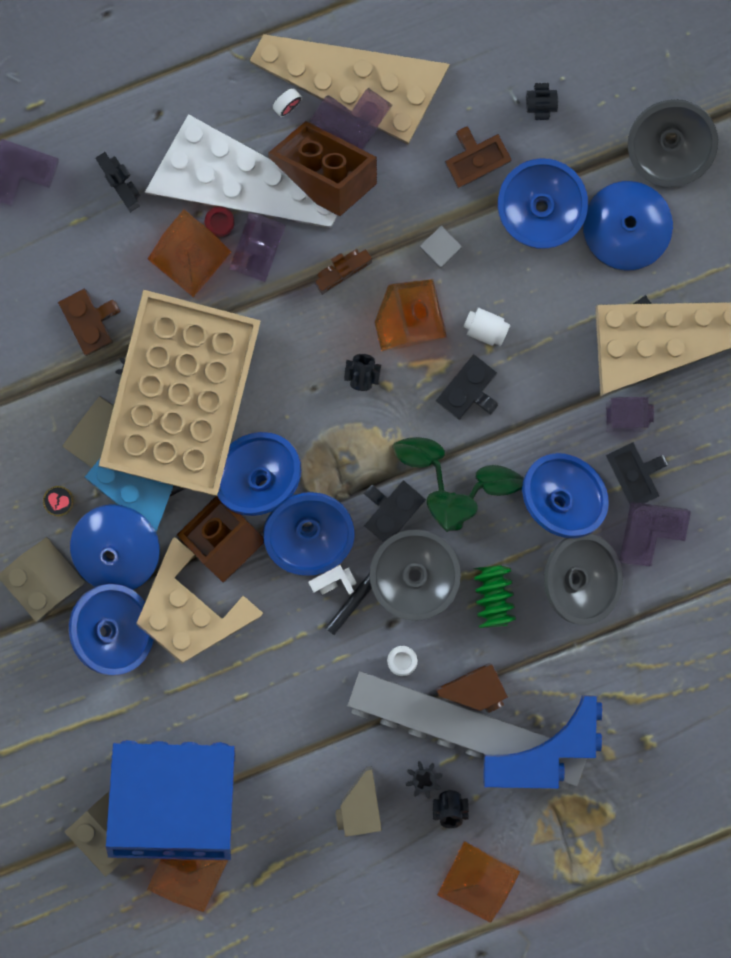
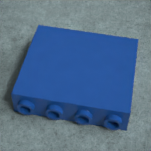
[106,740,235,860]

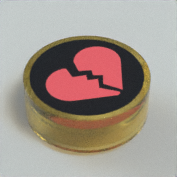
[43,486,74,516]

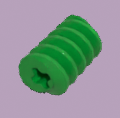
[473,565,516,628]

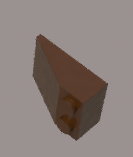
[268,121,377,216]

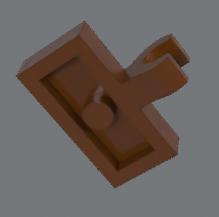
[445,126,512,189]
[315,249,372,295]
[58,288,121,356]

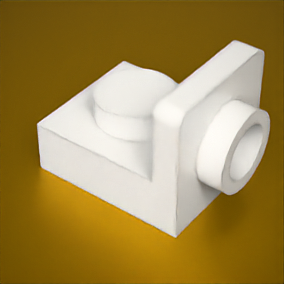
[308,565,357,595]

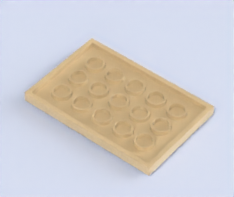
[98,290,261,496]

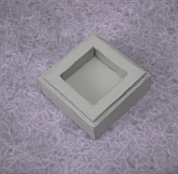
[420,225,462,269]

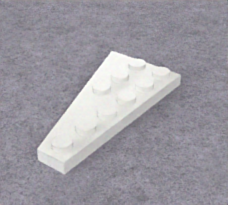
[145,114,338,228]

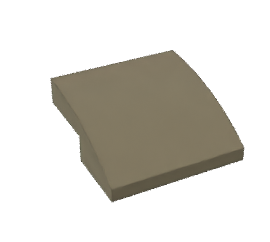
[62,396,114,468]

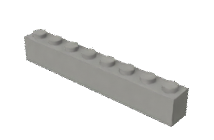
[347,671,587,789]

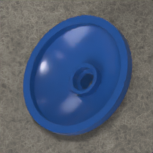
[497,158,588,249]
[583,181,673,271]
[217,432,301,516]
[522,453,609,538]
[264,492,355,576]
[70,504,160,590]
[69,584,154,675]

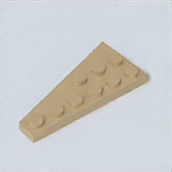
[250,34,450,145]
[595,302,731,396]

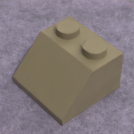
[0,537,86,622]
[335,766,382,837]
[65,790,126,877]

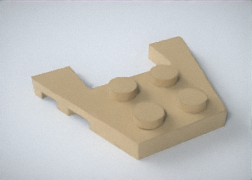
[136,537,263,664]

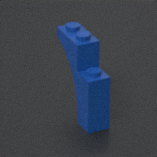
[483,695,602,789]

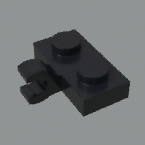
[95,152,141,213]
[436,354,498,420]
[606,442,668,509]
[363,480,426,543]

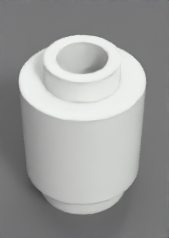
[463,307,510,346]

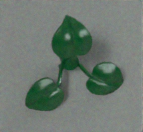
[392,437,524,532]

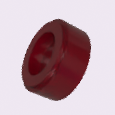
[204,207,235,238]

